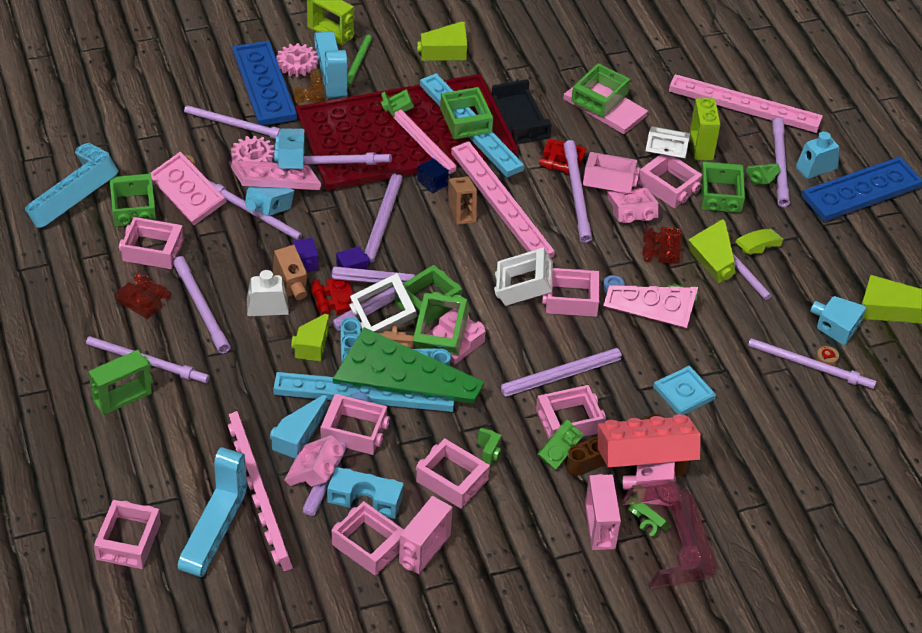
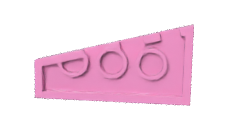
[604,285,698,329]

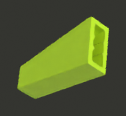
[862,275,922,323]

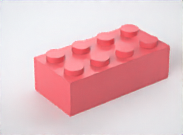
[598,414,700,467]

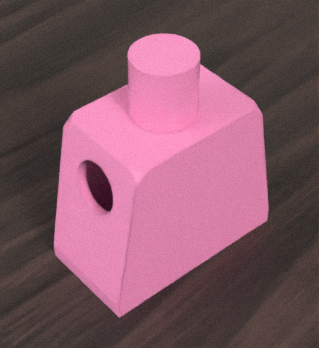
[623,462,676,506]

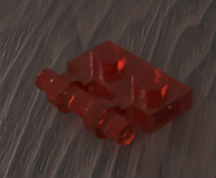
[642,227,681,264]
[114,273,172,320]

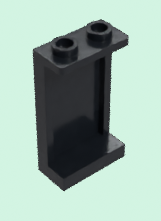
[491,79,552,145]

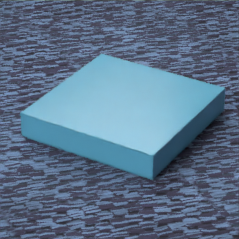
[653,365,716,415]

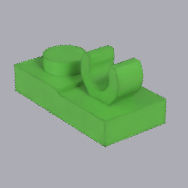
[536,420,584,470]
[625,493,671,538]

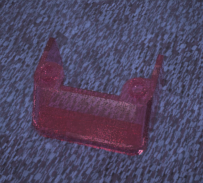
[622,480,716,589]

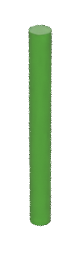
[347,35,372,87]

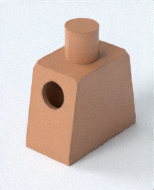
[448,176,477,225]
[273,245,307,300]

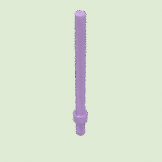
[184,105,280,140]
[277,152,392,165]
[207,179,302,240]
[86,336,210,383]
[748,338,877,389]

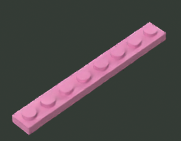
[669,74,823,133]
[451,142,555,258]
[228,411,293,572]

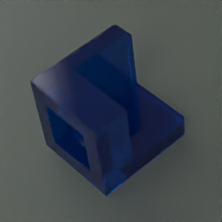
[417,158,449,194]

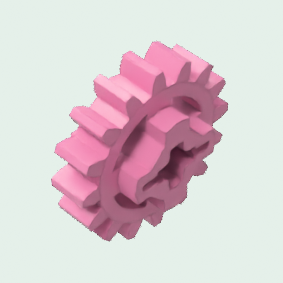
[277,43,318,77]
[231,136,275,163]

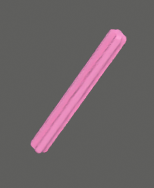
[394,110,457,174]

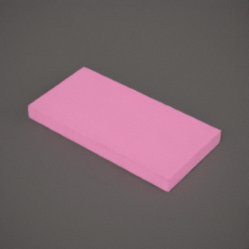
[563,82,648,134]
[149,152,227,226]
[231,160,321,190]

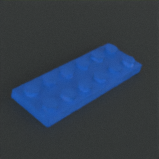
[232,41,297,126]
[801,157,922,222]

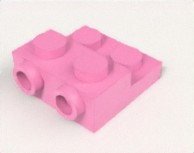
[608,187,658,223]
[426,308,486,365]
[284,435,344,487]

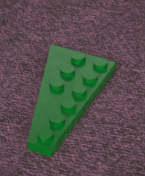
[333,327,484,404]

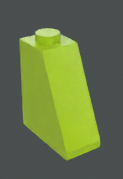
[417,22,467,61]
[688,219,736,284]

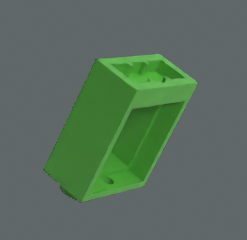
[571,63,630,118]
[440,87,493,139]
[701,162,745,213]
[110,174,156,227]
[395,265,462,325]
[413,292,470,356]
[88,350,153,416]

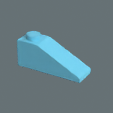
[270,395,327,459]

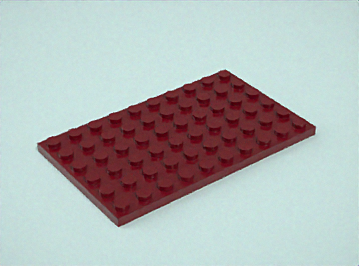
[295,74,518,191]

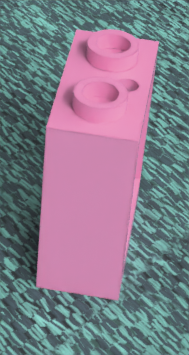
[583,152,640,194]
[638,154,703,208]
[119,217,184,269]
[542,268,599,317]
[536,385,606,439]
[321,394,390,455]
[416,438,490,509]
[585,474,621,550]
[399,496,453,574]
[94,500,161,569]
[331,501,404,576]

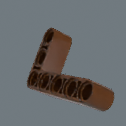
[566,414,691,476]

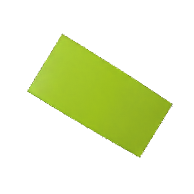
[735,229,784,255]

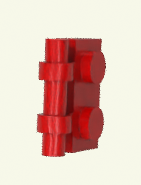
[539,138,587,175]
[311,278,353,316]

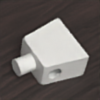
[247,270,289,316]

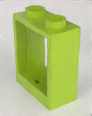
[307,0,355,45]
[689,98,720,160]

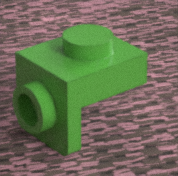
[381,89,414,117]
[746,163,781,185]
[477,428,502,467]

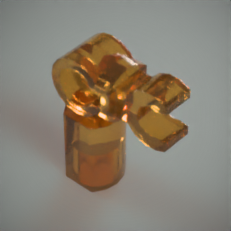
[294,69,325,103]

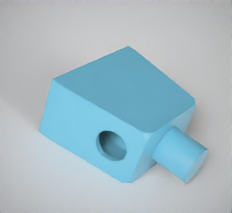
[796,132,840,179]
[245,186,294,216]
[810,296,866,346]

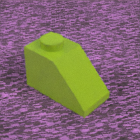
[291,314,329,361]

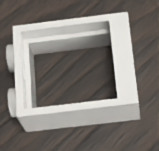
[646,126,690,158]
[494,247,553,306]
[349,273,418,333]

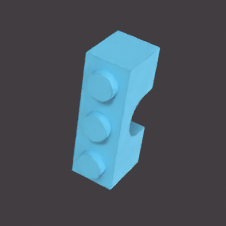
[274,129,304,169]
[327,467,404,519]

